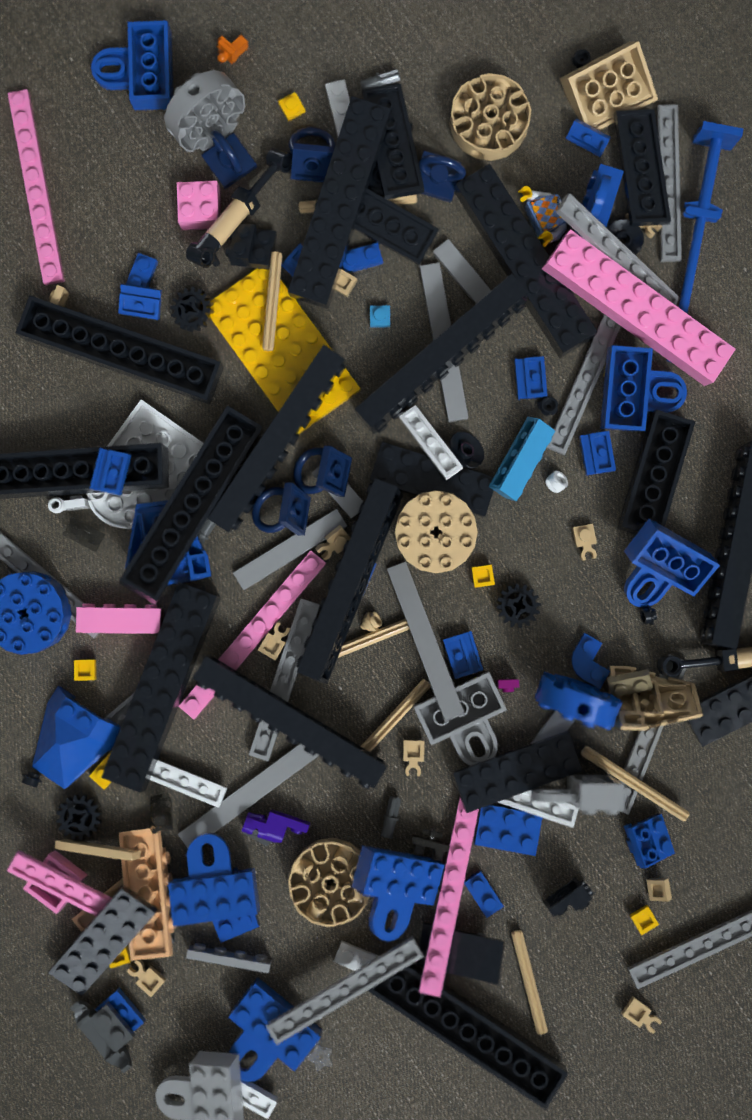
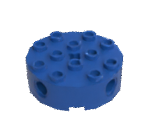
[0,571,72,655]
[534,672,622,730]

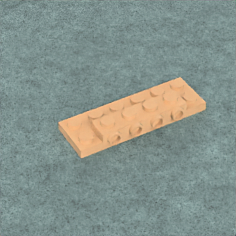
[119,827,177,961]

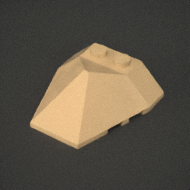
[609,666,703,730]

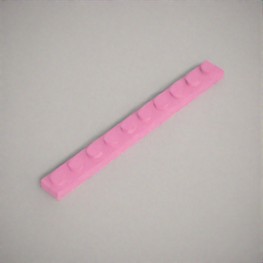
[8,89,65,286]
[179,551,327,720]
[419,797,479,997]

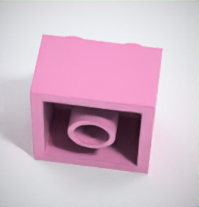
[177,181,221,230]
[23,850,88,914]

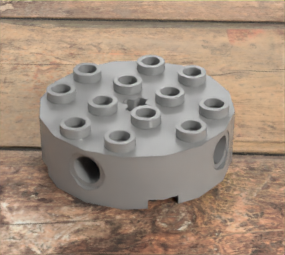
[164,70,245,152]

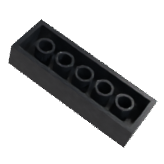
[617,409,696,535]

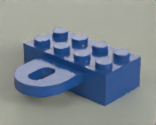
[91,21,173,110]
[574,164,624,239]
[600,345,687,432]
[624,519,720,607]
[168,833,260,927]
[351,845,445,941]
[229,977,322,1082]

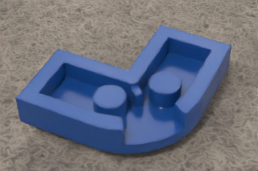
[571,633,610,689]

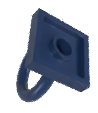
[289,127,336,182]
[201,129,257,189]
[419,151,466,203]
[293,446,352,497]
[252,483,311,536]

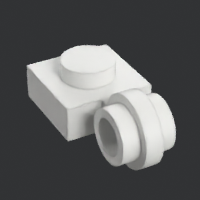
[48,496,90,513]

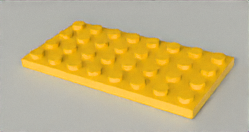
[209,268,361,434]

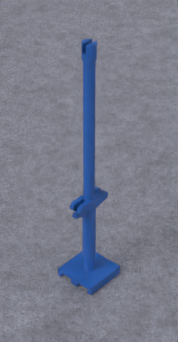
[667,121,744,363]

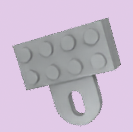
[413,672,507,766]
[531,774,625,815]
[156,1051,244,1120]

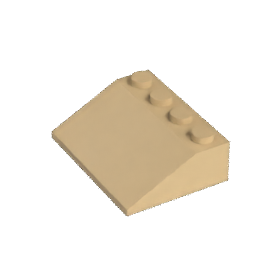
[560,41,658,130]

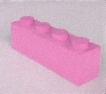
[76,604,162,634]

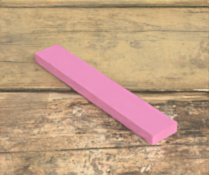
[7,850,111,916]

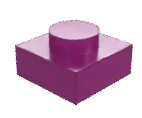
[496,679,519,692]

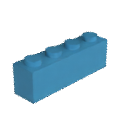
[489,417,555,501]

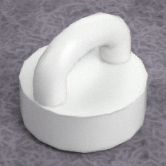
[545,471,568,493]

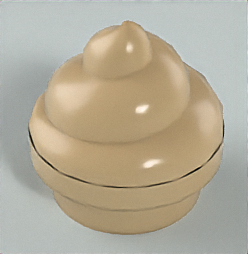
[360,611,382,632]

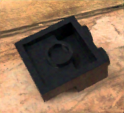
[226,223,277,270]
[543,877,594,917]

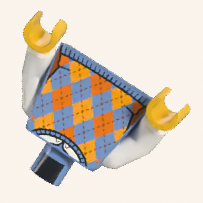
[518,186,567,247]

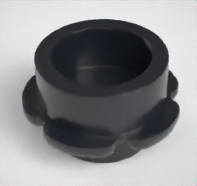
[572,49,591,69]
[539,396,558,416]
[640,605,657,625]
[21,771,42,788]

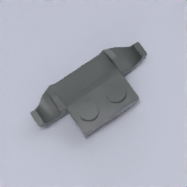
[70,1000,135,1074]

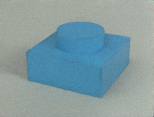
[370,305,390,328]

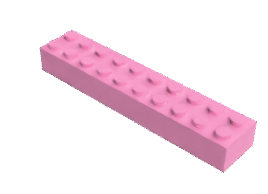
[542,229,736,386]

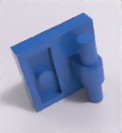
[624,814,675,868]

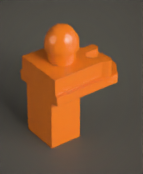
[217,35,248,64]

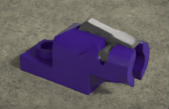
[242,809,311,846]

